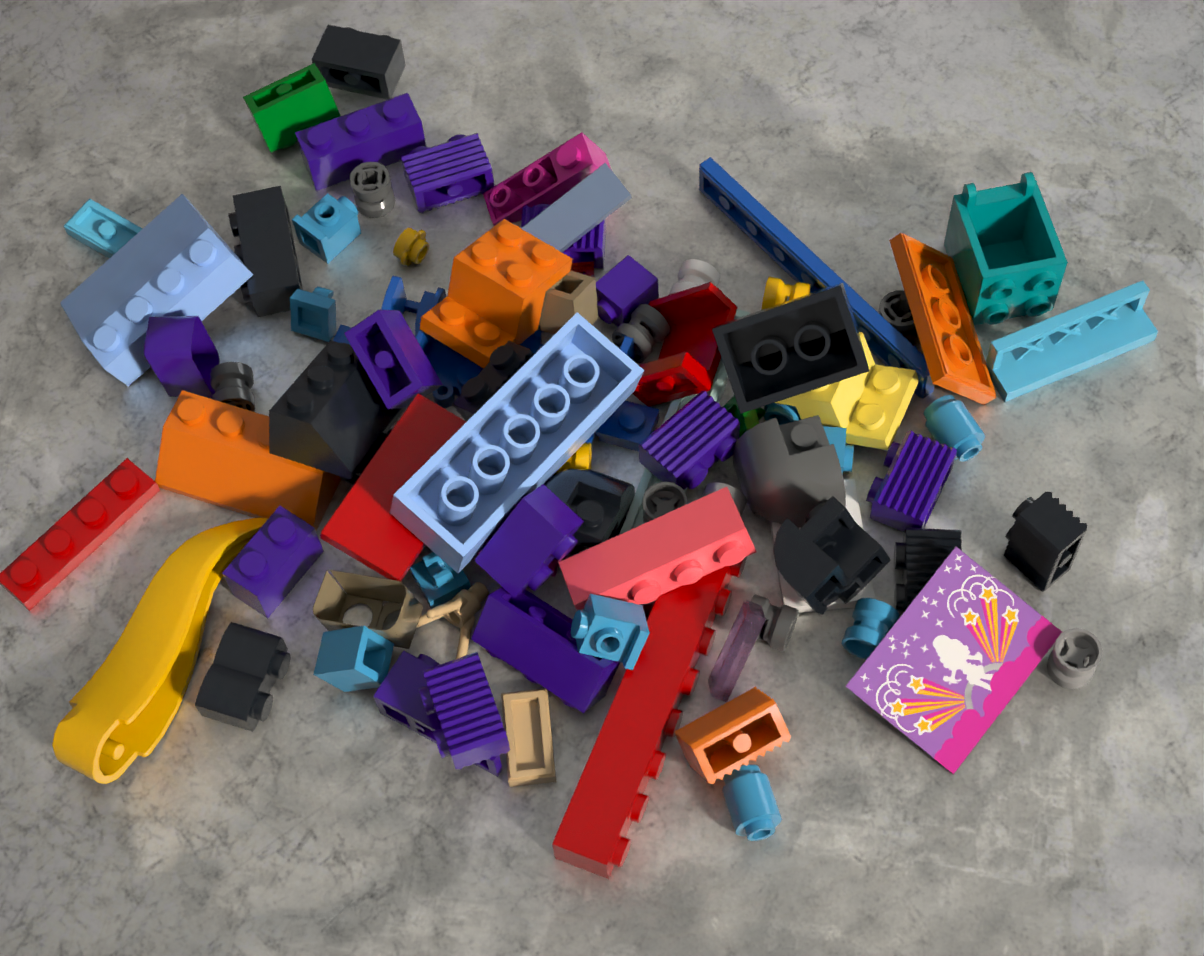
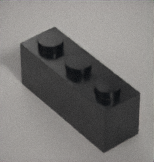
[228,186,303,317]

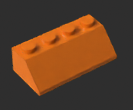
[155,390,341,531]

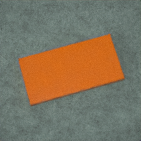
[889,233,996,405]

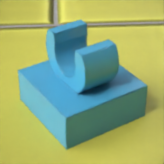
[290,286,336,342]
[410,552,471,609]

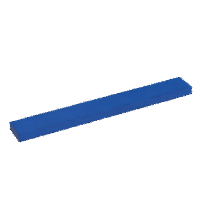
[699,157,935,399]

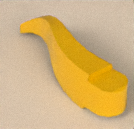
[52,518,269,784]

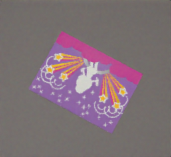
[846,547,1062,774]

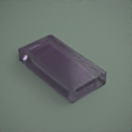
[708,600,766,703]

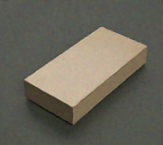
[501,688,556,787]

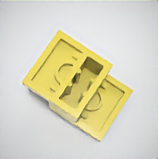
[775,332,919,450]

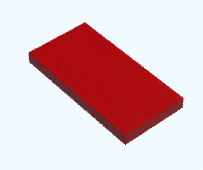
[320,393,467,582]

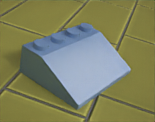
[60,194,253,387]

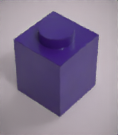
[596,255,659,327]

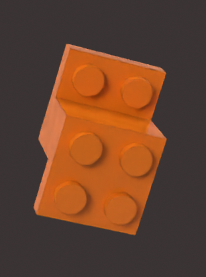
[420,219,573,368]

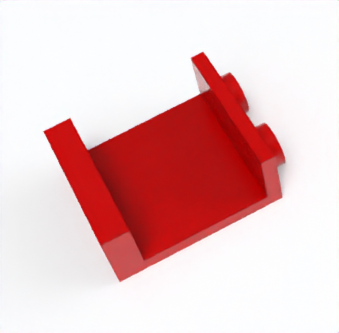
[632,282,738,407]

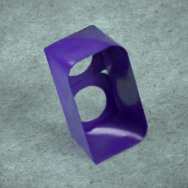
[144,316,220,398]

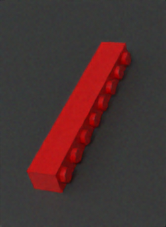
[552,557,747,879]

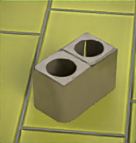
[313,570,423,649]

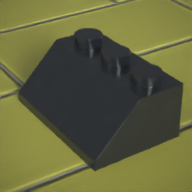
[712,283,870,413]
[269,340,406,480]

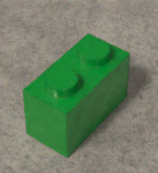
[243,63,341,153]

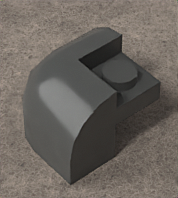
[733,415,846,528]

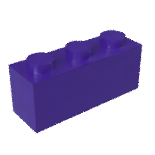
[295,93,427,191]
[471,587,620,713]

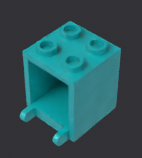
[943,172,1068,325]

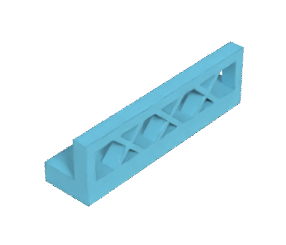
[986,280,1158,402]

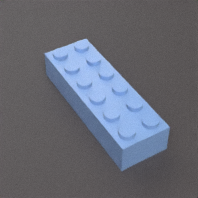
[390,312,644,573]

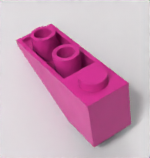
[483,132,612,226]

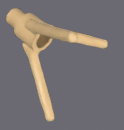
[417,582,489,659]

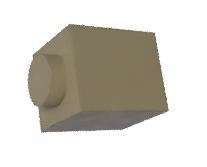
[540,270,598,335]

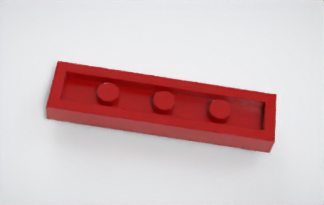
[0,458,160,611]

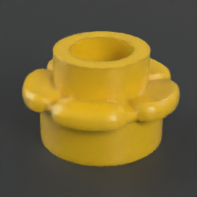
[393,227,430,266]

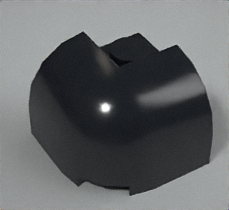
[544,468,635,560]
[773,496,891,615]

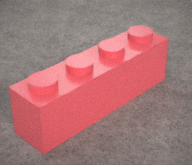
[558,486,757,611]

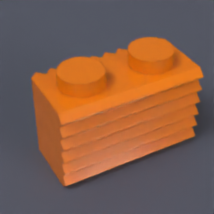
[674,687,791,784]

